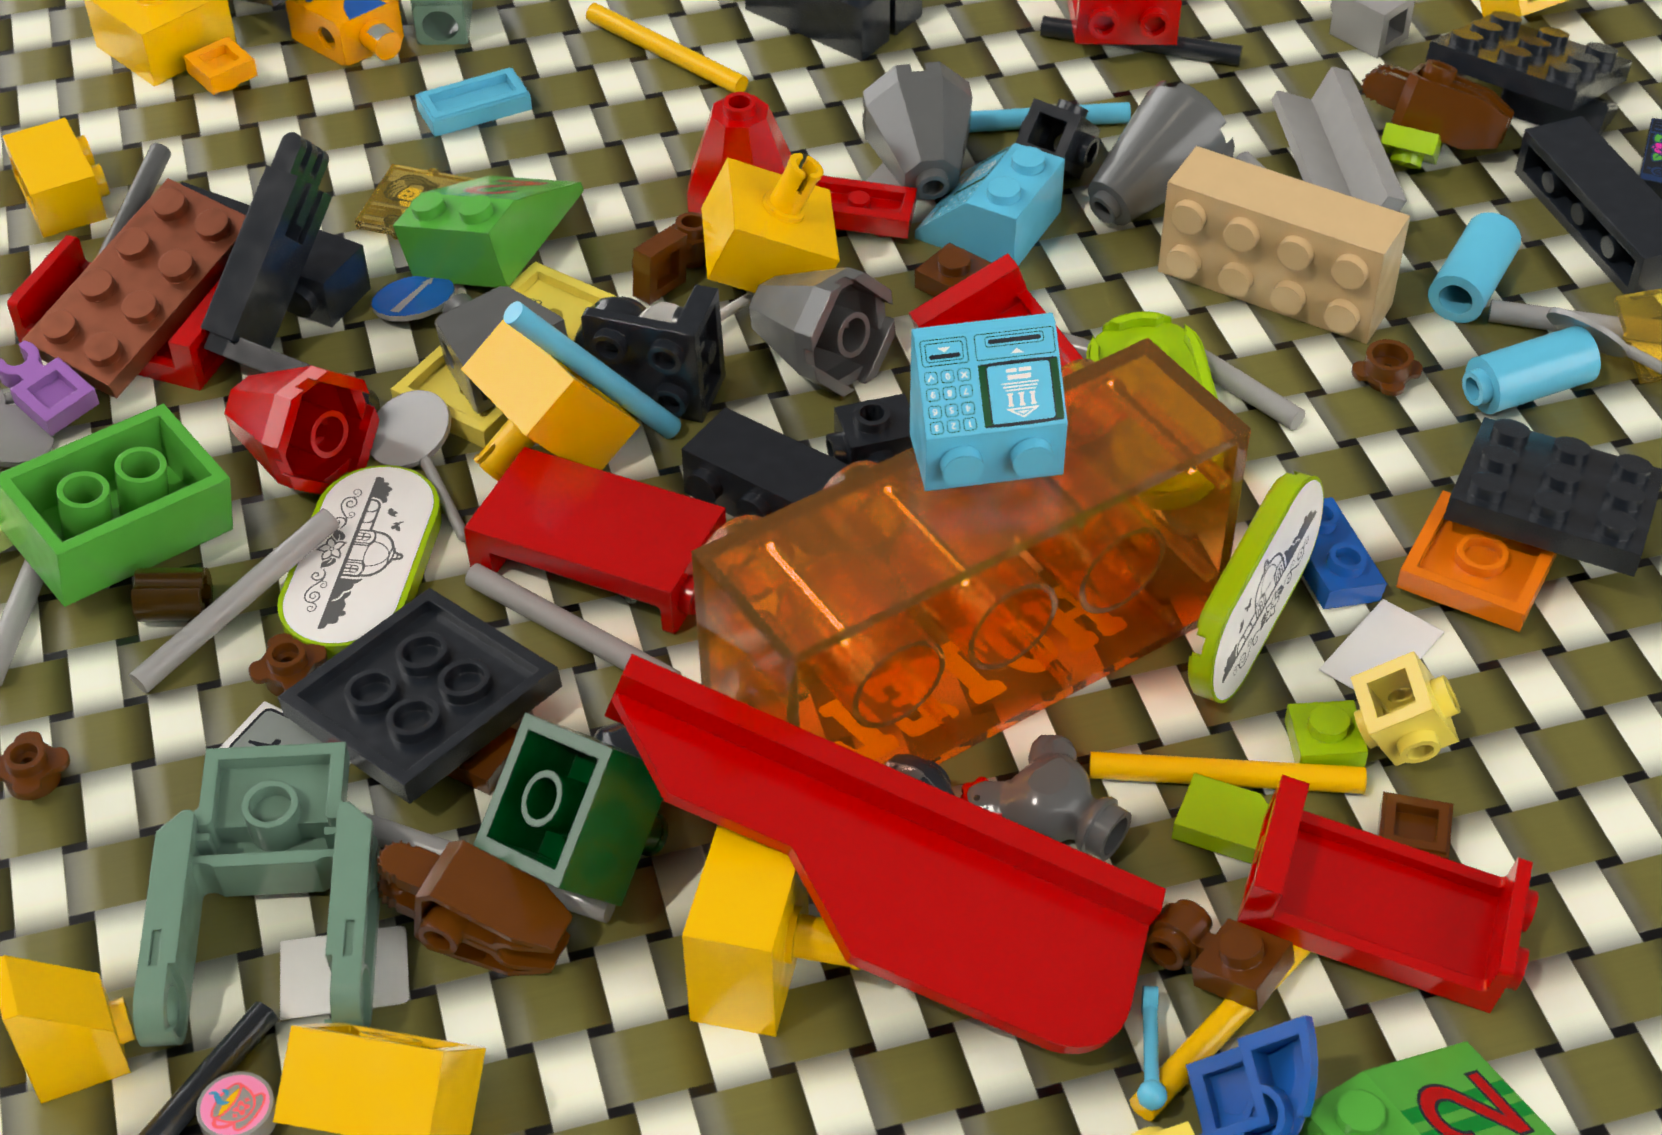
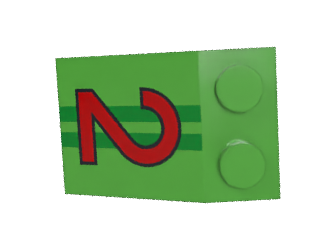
[393,176,584,288]
[1299,1041,1556,1135]

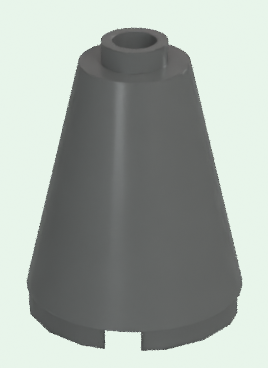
[1088,80,1235,226]

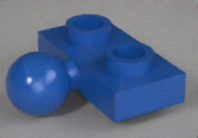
[1302,497,1387,610]

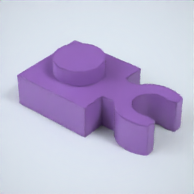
[0,340,99,436]

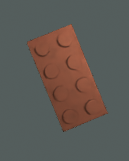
[22,178,246,399]

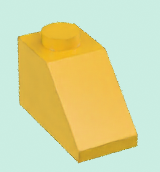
[0,955,136,1104]

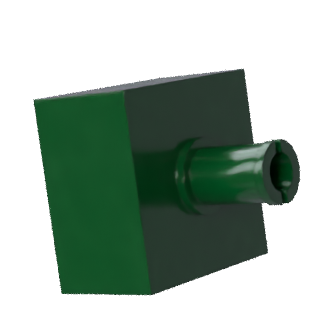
[473,712,669,906]

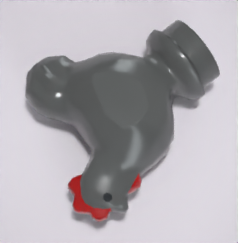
[960,735,1132,861]

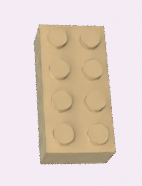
[1158,146,1410,344]

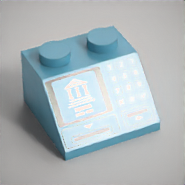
[915,143,1065,266]
[910,313,1068,491]

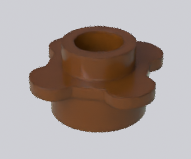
[1351,339,1423,396]
[248,633,328,696]
[0,731,70,801]

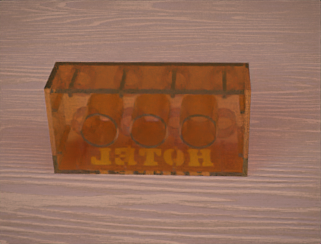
[692,338,1251,765]

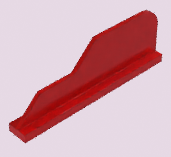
[604,653,1166,1054]

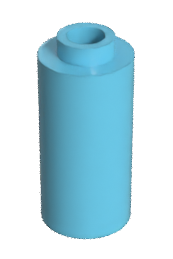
[1428,212,1521,323]
[1462,325,1601,414]

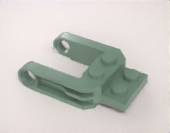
[133,742,381,1047]

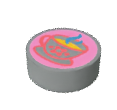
[196,1072,276,1135]

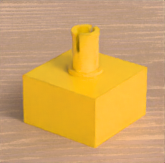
[84,0,237,87]
[701,153,840,293]
[461,319,640,481]
[682,825,861,1037]
[273,1022,486,1135]

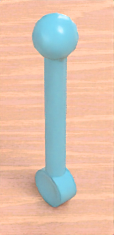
[1137,985,1168,1111]

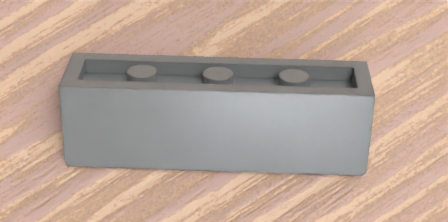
[1271,66,1407,212]

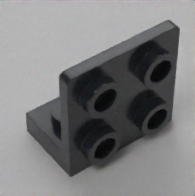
[581,284,726,423]

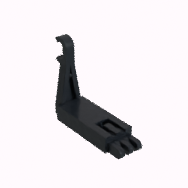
[200,132,380,412]

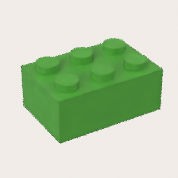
[0,403,233,607]

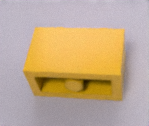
[2,118,110,238]

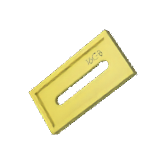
[391,261,617,448]

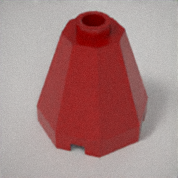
[687,92,791,214]
[224,365,380,495]

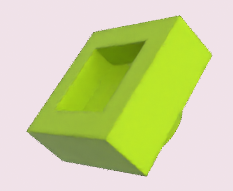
[1381,122,1442,169]
[1285,700,1368,767]

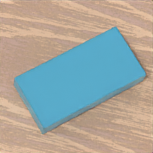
[415,68,532,137]

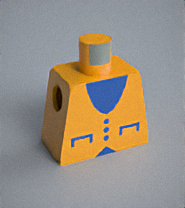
[285,0,404,66]

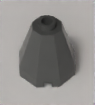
[862,62,973,200]
[749,267,896,397]

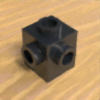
[1016,98,1101,180]
[826,393,921,484]

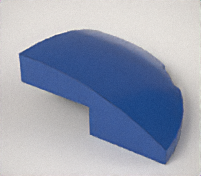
[1186,1015,1318,1135]

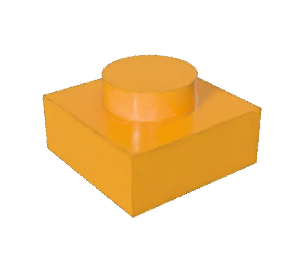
[183,37,258,95]

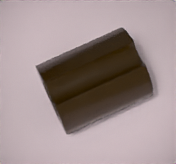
[131,567,213,622]

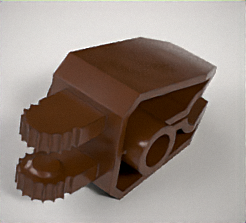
[1361,59,1515,150]
[377,840,573,976]

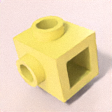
[1350,651,1460,766]

